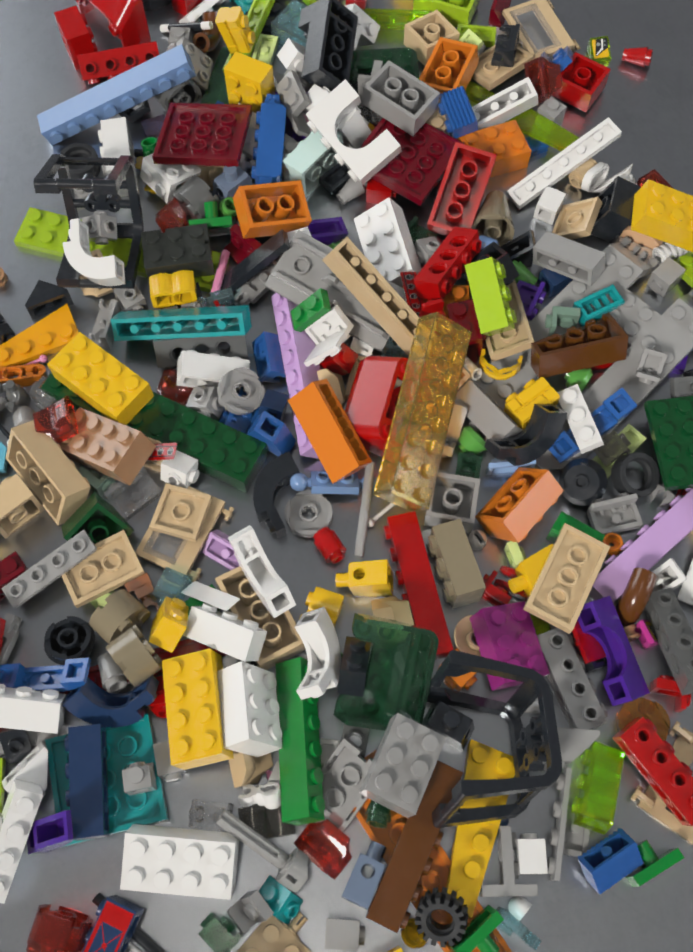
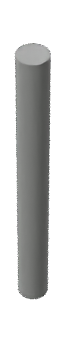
[354,462,375,557]

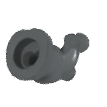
[0,380,31,413]

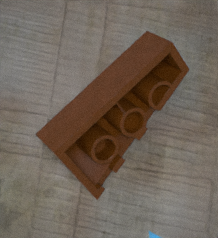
[531,312,628,378]

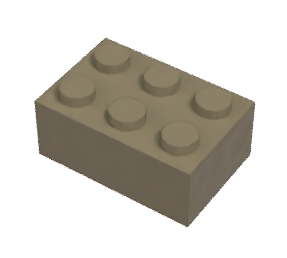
[426,519,486,609]

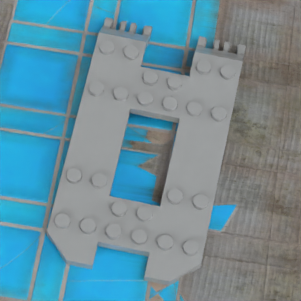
[471,236,693,471]

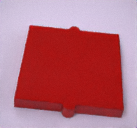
[572,621,606,664]

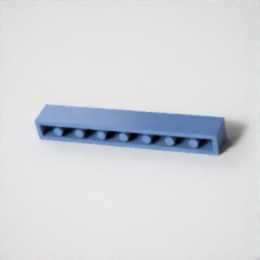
[37,44,196,146]

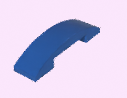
[549,388,638,464]
[0,657,91,693]

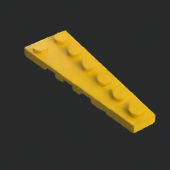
[446,739,515,918]

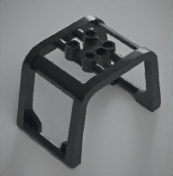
[34,154,144,289]
[423,650,562,828]

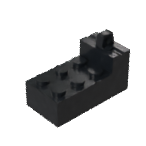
[298,0,358,91]

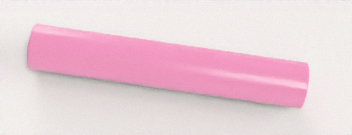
[211,250,230,296]

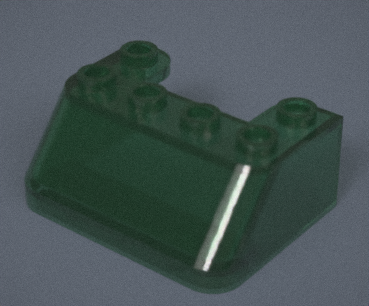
[349,47,419,85]
[333,613,439,731]

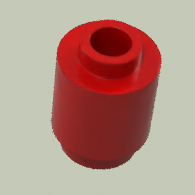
[313,527,347,564]

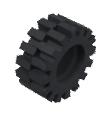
[415,887,468,947]

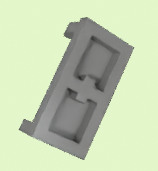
[88,299,122,350]

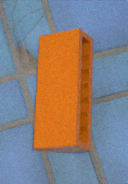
[288,379,372,484]

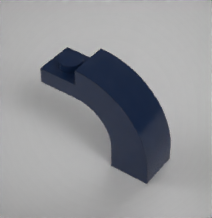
[62,675,160,728]

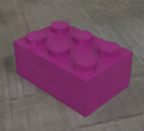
[469,601,550,691]

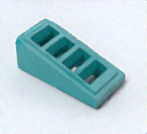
[572,284,625,327]

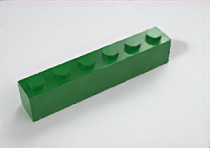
[275,657,325,826]

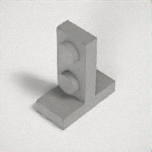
[479,826,538,897]

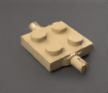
[236,912,311,952]

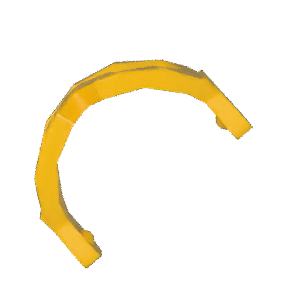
[479,348,523,380]

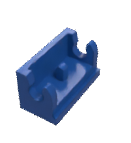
[252,331,286,383]

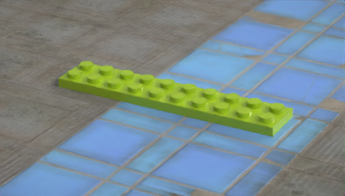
[14,207,230,293]

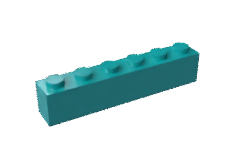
[110,305,252,341]

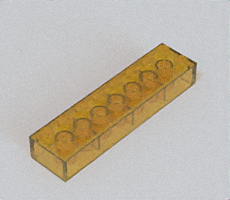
[373,312,472,511]

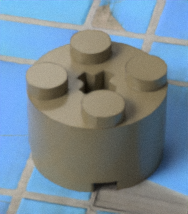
[89,589,151,644]
[105,624,162,688]

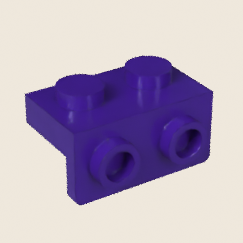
[517,280,547,322]

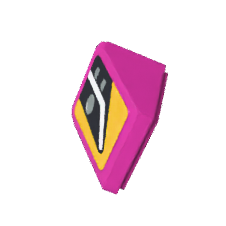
[635,619,659,650]

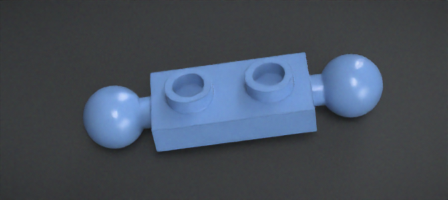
[290,471,379,495]

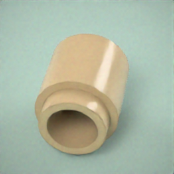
[569,158,598,189]

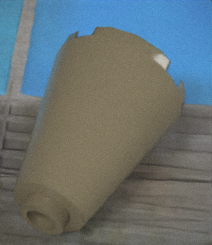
[472,191,515,247]

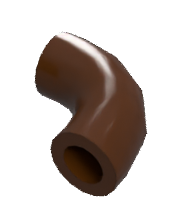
[192,12,221,54]
[615,568,658,628]

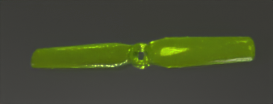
[465,81,579,151]

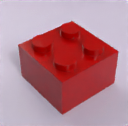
[54,5,98,70]
[551,52,611,112]

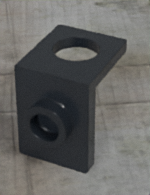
[0,728,33,765]

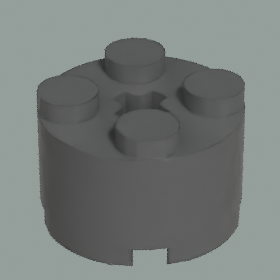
[154,79,201,112]
[172,175,221,220]

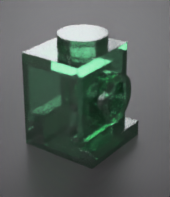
[455,452,482,479]
[198,912,244,952]

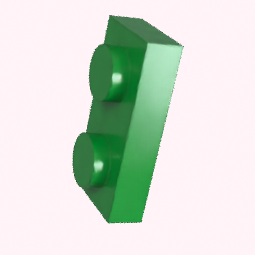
[291,288,331,332]

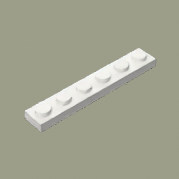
[507,117,622,210]

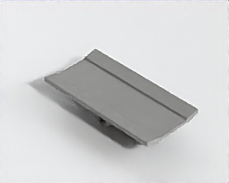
[265,230,407,352]

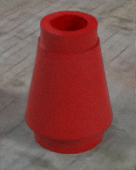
[622,47,653,68]

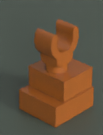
[124,573,160,611]

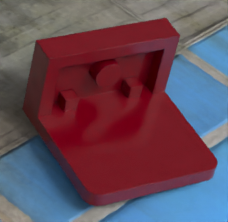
[447,299,487,359]

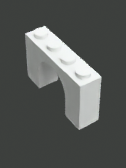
[306,79,402,185]

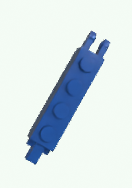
[251,94,286,185]

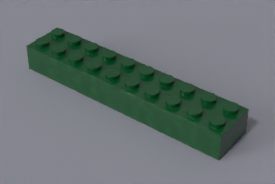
[41,372,269,493]

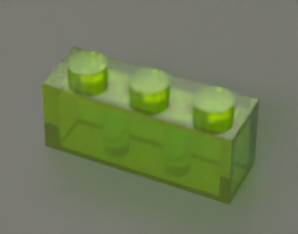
[571,741,625,835]

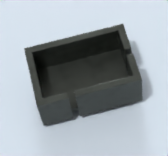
[141,223,214,281]

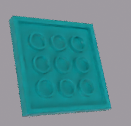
[45,714,169,847]

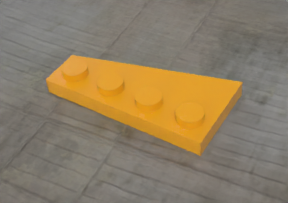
[0,304,79,368]

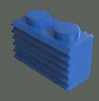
[438,86,478,139]
[578,828,644,894]

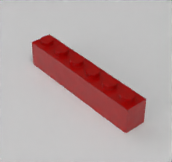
[383,511,454,663]

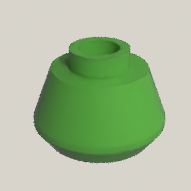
[564,368,593,393]
[458,426,487,456]

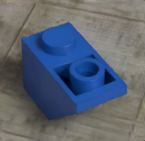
[247,411,296,456]

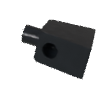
[421,701,475,752]

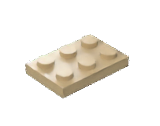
[472,45,534,91]
[62,530,145,608]

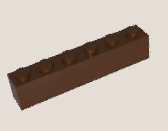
[366,760,463,933]

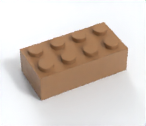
[55,407,156,486]

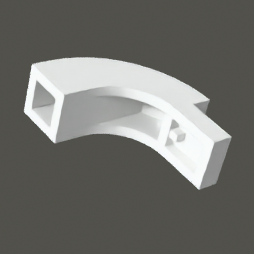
[63,218,125,286]
[228,525,296,618]
[295,607,341,700]

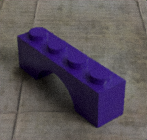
[578,596,650,707]

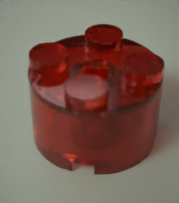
[26,904,93,952]

